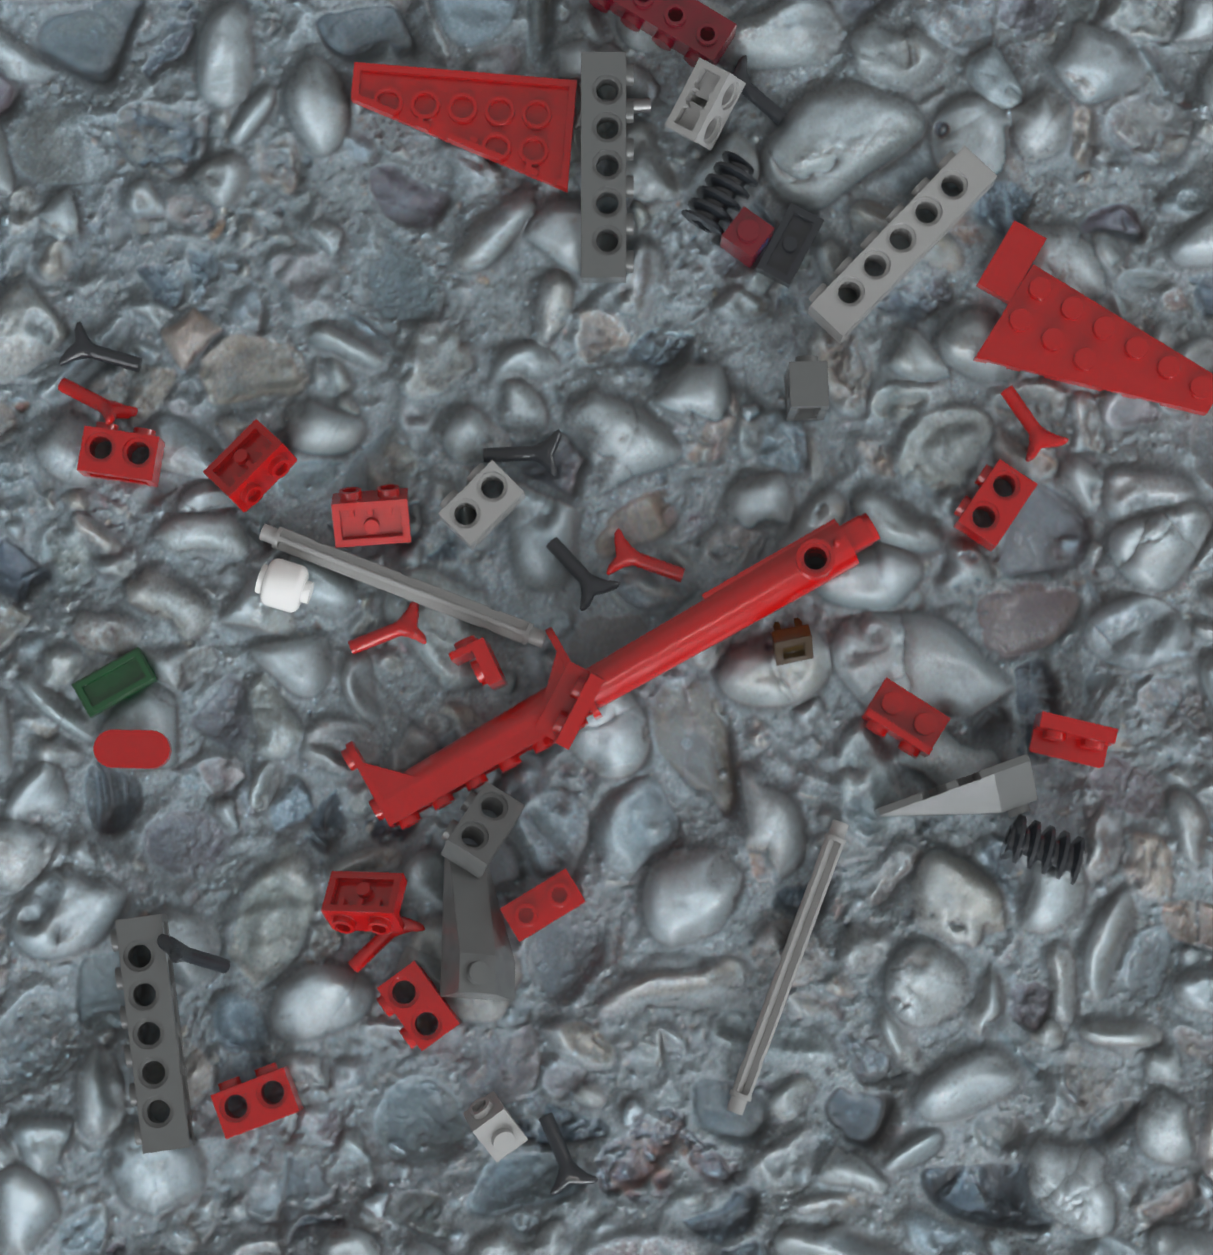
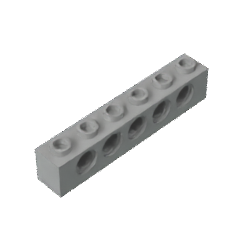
[807,146,997,344]

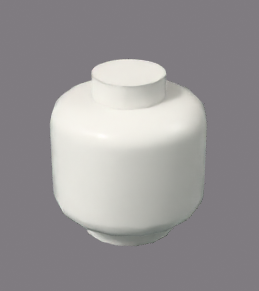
[255,558,314,613]

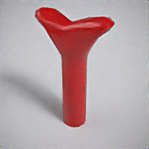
[58,378,138,425]
[1000,385,1069,462]
[606,528,685,583]
[348,601,427,655]
[347,913,425,973]

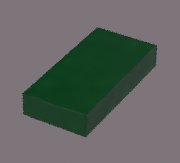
[71,647,158,718]

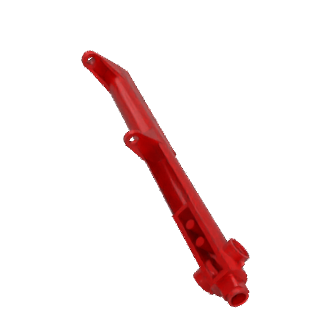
[341,513,880,830]

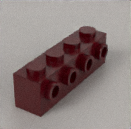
[589,0,737,67]

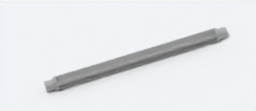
[259,524,547,648]
[727,820,849,1115]

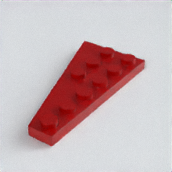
[351,62,577,193]
[973,264,1213,416]

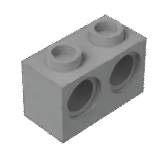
[664,57,746,151]
[438,460,526,550]

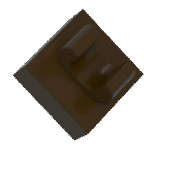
[771,617,814,666]

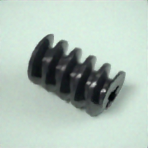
[681,151,758,236]
[1000,814,1086,885]

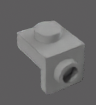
[463,1091,528,1162]

